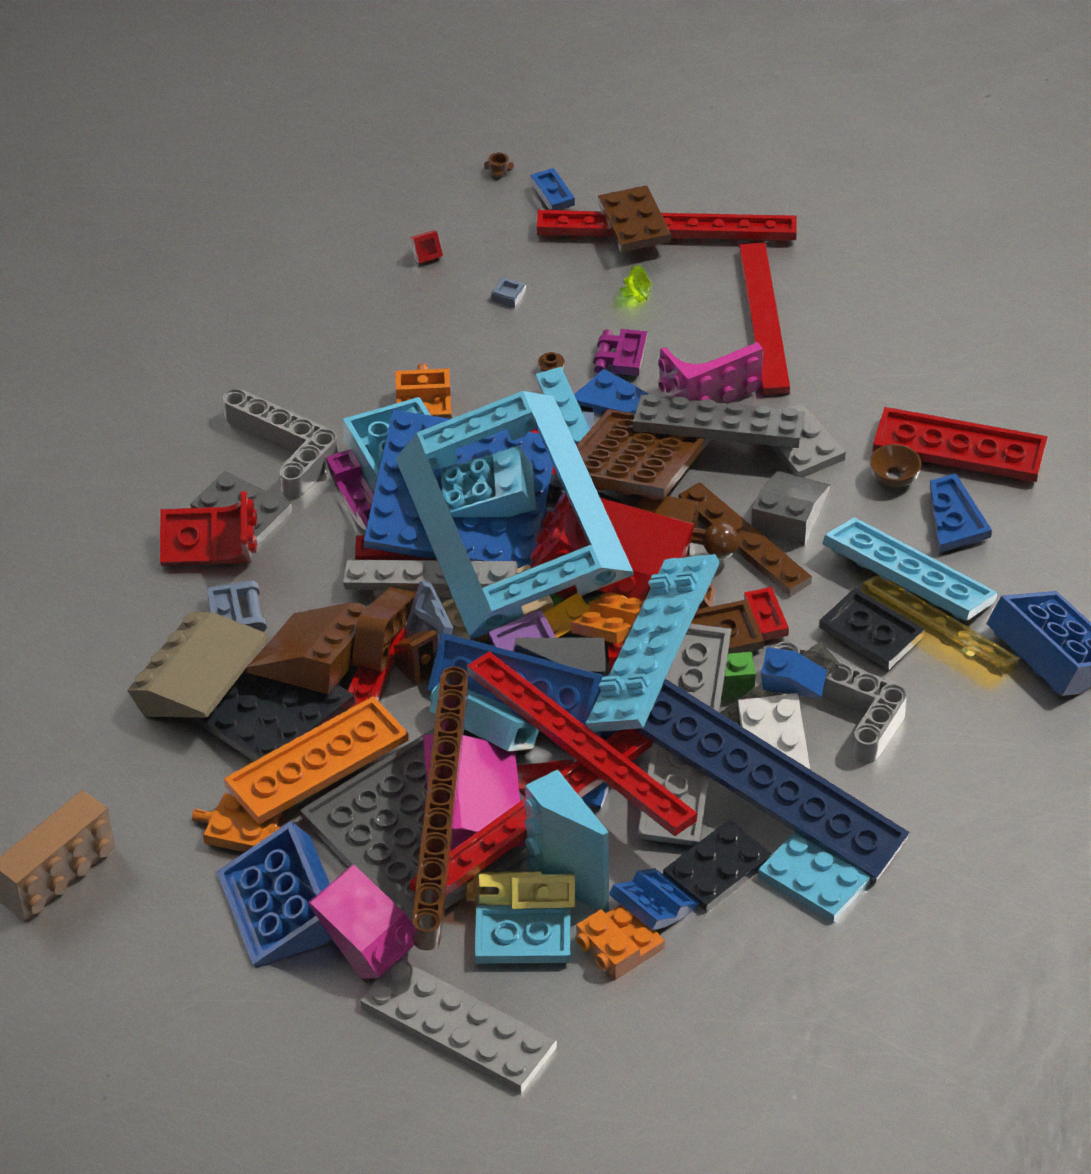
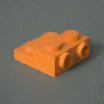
[571,593,645,644]
[575,904,665,980]

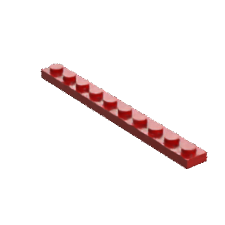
[537,210,797,241]
[467,651,698,837]
[410,729,653,896]

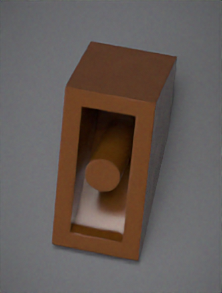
[394,630,438,686]

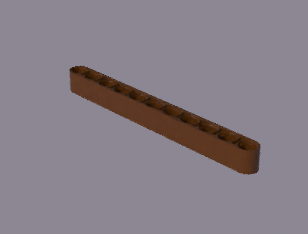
[412,666,468,951]

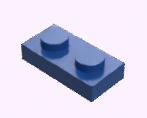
[531,168,575,210]

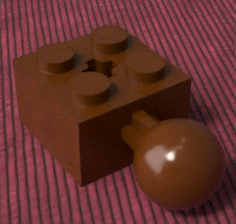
[637,495,739,559]

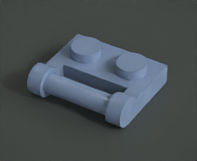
[207,581,267,632]

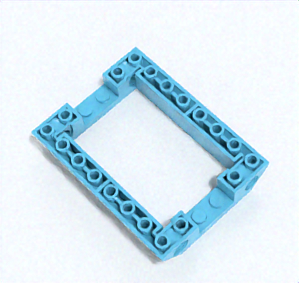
[396,391,634,640]

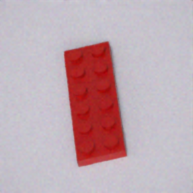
[872,406,1048,482]

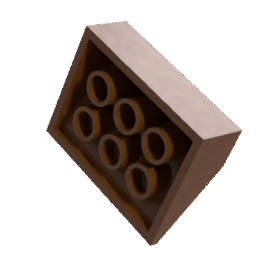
[246,603,368,695]

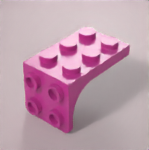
[658,342,763,403]

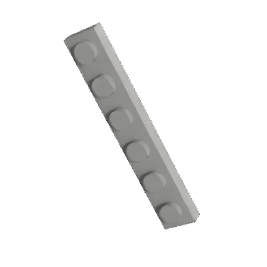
[343,560,518,591]

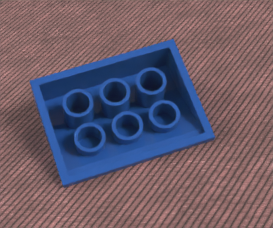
[986,591,1091,696]
[217,821,332,967]

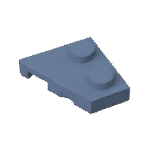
[405,581,453,645]

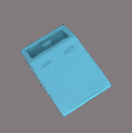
[441,445,536,517]

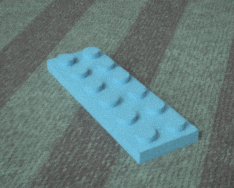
[822,517,998,621]

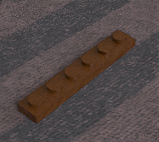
[678,482,812,597]

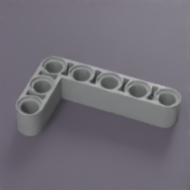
[222,388,338,499]
[774,641,907,764]

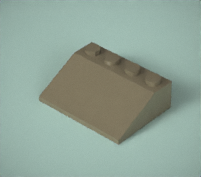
[127,611,270,717]

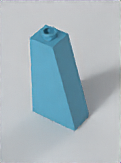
[429,683,539,751]

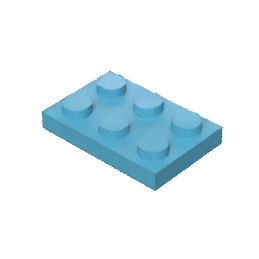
[758,832,871,923]
[475,905,570,964]

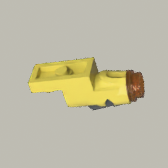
[465,871,575,909]

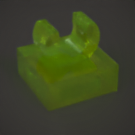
[620,264,654,303]

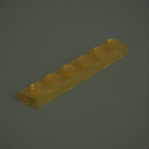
[861,575,1020,677]

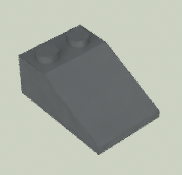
[751,471,831,545]

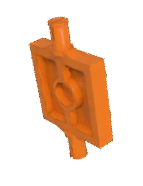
[192,793,282,852]

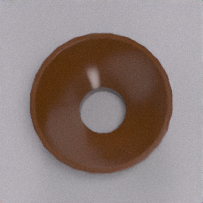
[870,444,921,488]

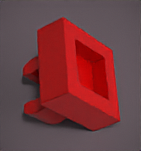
[410,230,443,263]

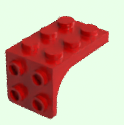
[160,491,257,566]
[530,493,586,599]

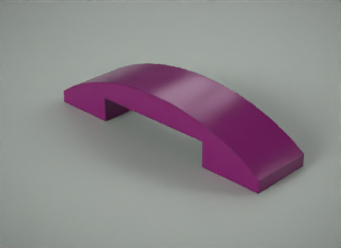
[325,449,374,531]

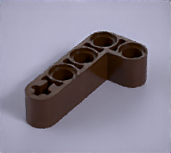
[352,587,416,672]

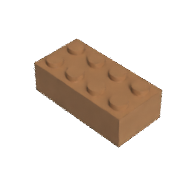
[0,790,115,921]

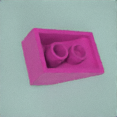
[308,865,414,979]

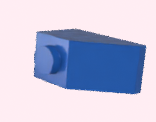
[761,647,827,699]

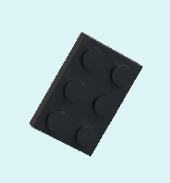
[819,588,925,670]
[663,819,773,913]

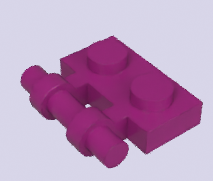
[593,329,647,376]

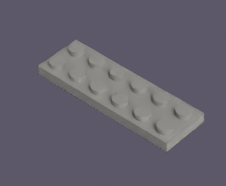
[360,959,557,1093]

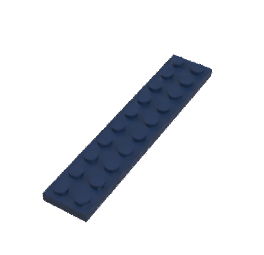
[634,679,910,883]

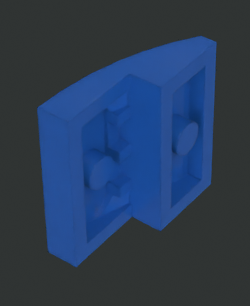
[609,868,699,931]

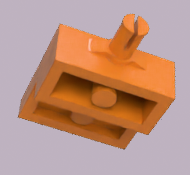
[395,363,452,419]

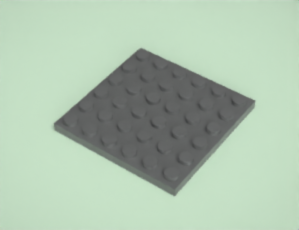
[300,728,528,923]

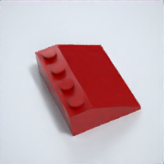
[575,498,695,601]

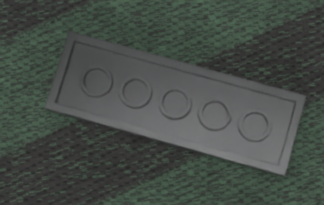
[633,394,805,448]

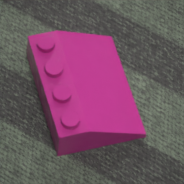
[423,734,525,851]

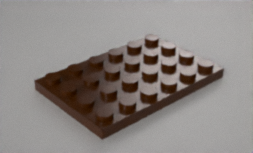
[555,409,711,500]

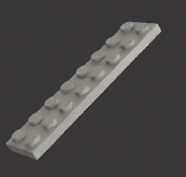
[638,624,731,846]

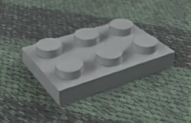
[769,402,846,477]

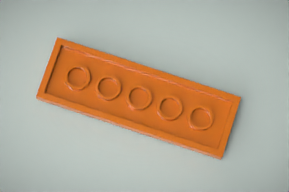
[224,696,409,825]

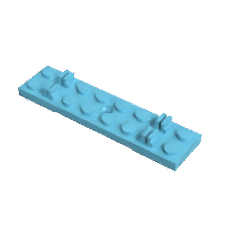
[586,554,720,732]

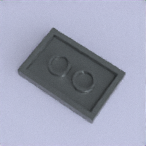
[190,471,292,545]

